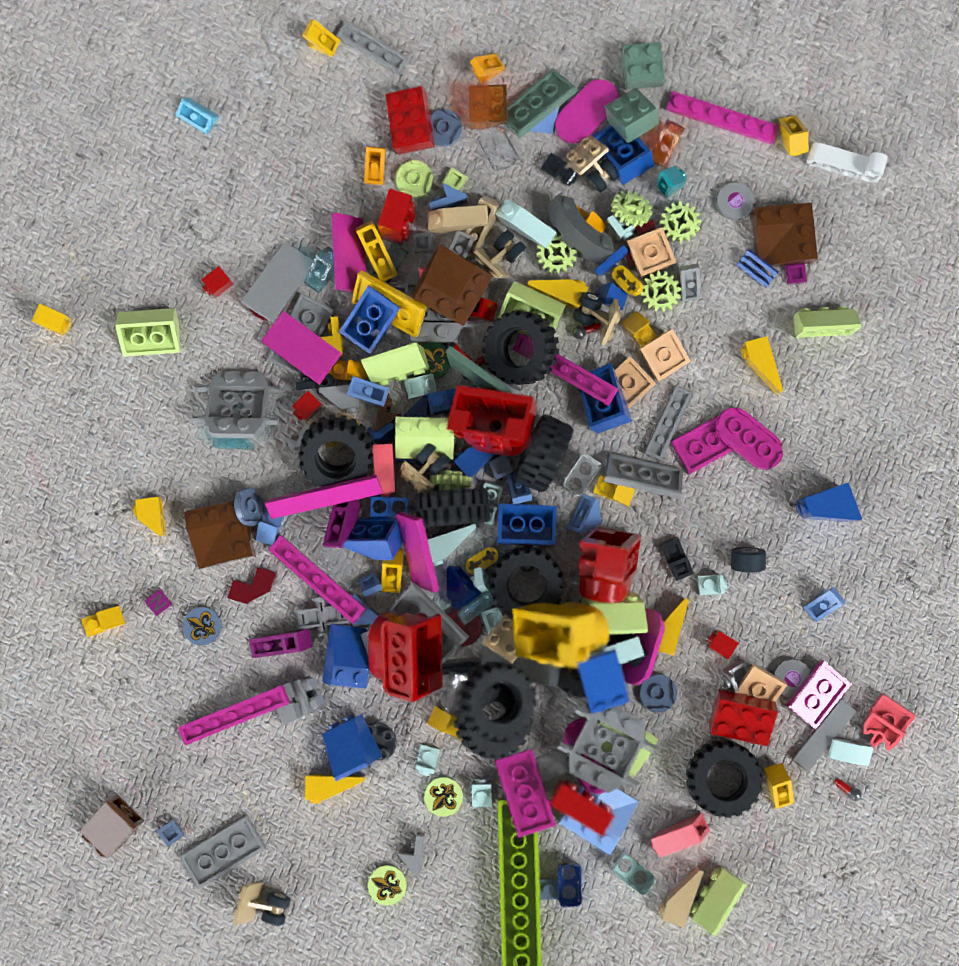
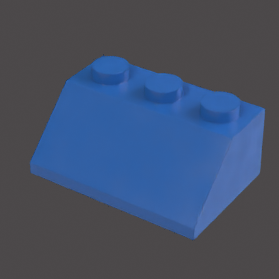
[497,504,557,547]

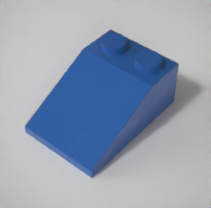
[593,125,654,185]
[339,285,401,354]
[579,363,632,434]
[343,517,403,560]
[322,624,369,689]
[577,649,629,713]

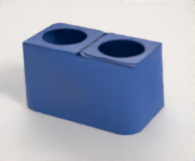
[370,496,410,518]
[558,863,582,907]

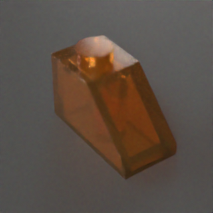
[652,119,685,168]

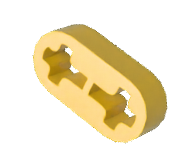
[612,265,643,296]
[465,547,499,575]

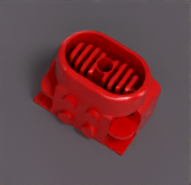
[446,385,537,456]
[578,527,642,603]
[368,612,443,703]

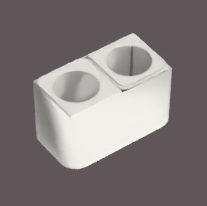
[563,454,602,497]

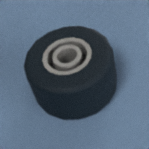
[731,547,766,573]

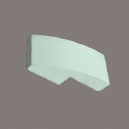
[483,481,504,525]
[828,738,873,766]

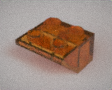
[469,84,508,130]

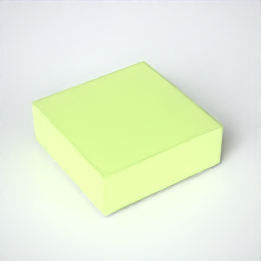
[442,167,467,191]

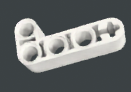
[806,142,888,182]

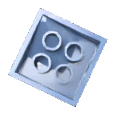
[558,785,639,855]

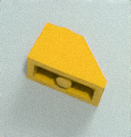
[778,115,808,156]
[32,303,71,336]
[133,497,166,536]
[381,549,404,593]
[764,763,794,809]

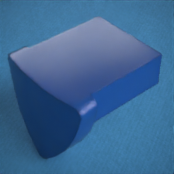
[595,282,628,311]
[366,422,395,445]

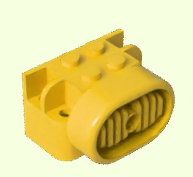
[513,602,609,668]

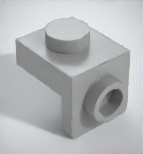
[722,659,748,693]

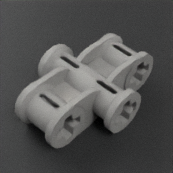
[294,597,351,637]

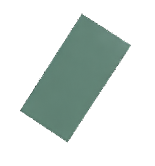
[496,68,577,138]
[446,346,511,393]

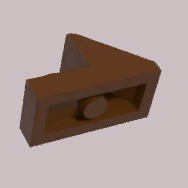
[375,393,402,431]

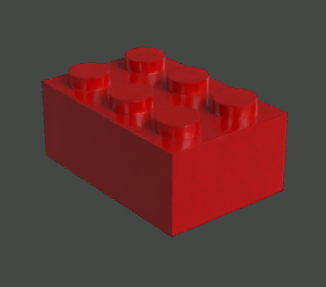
[385,86,435,155]
[378,188,416,246]
[709,689,778,747]
[548,779,615,837]

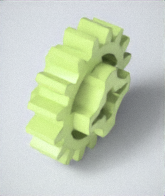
[611,190,652,227]
[659,201,701,244]
[536,234,577,275]
[640,271,682,313]
[430,471,472,491]

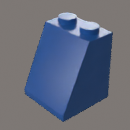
[796,482,862,522]
[322,714,382,781]

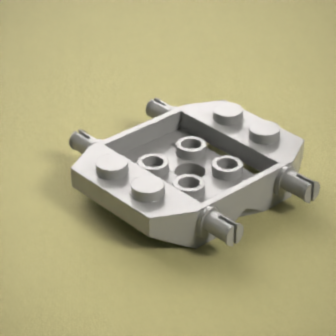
[391,266,475,343]
[192,370,282,439]
[557,705,657,794]

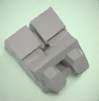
[270,675,325,725]

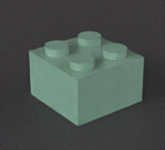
[621,42,665,90]
[605,88,659,143]

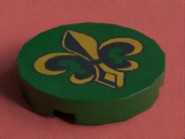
[421,343,450,379]

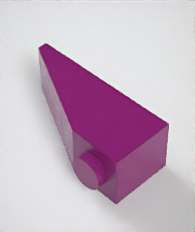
[323,500,361,548]
[249,628,313,658]

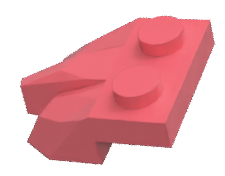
[863,693,916,751]

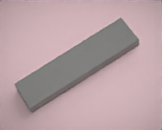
[336,21,409,76]
[643,385,693,462]
[792,699,857,772]

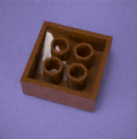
[751,202,818,268]
[411,244,493,326]
[184,501,256,569]

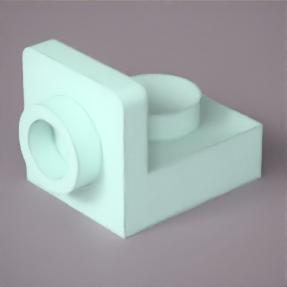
[606,215,635,242]
[404,374,437,399]
[470,567,491,596]
[697,574,727,595]
[481,607,503,634]
[415,744,440,776]
[472,779,492,807]

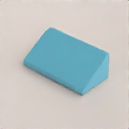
[175,97,219,134]

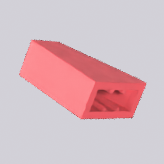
[373,444,396,497]
[651,812,710,858]

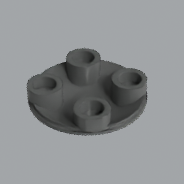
[367,722,397,761]

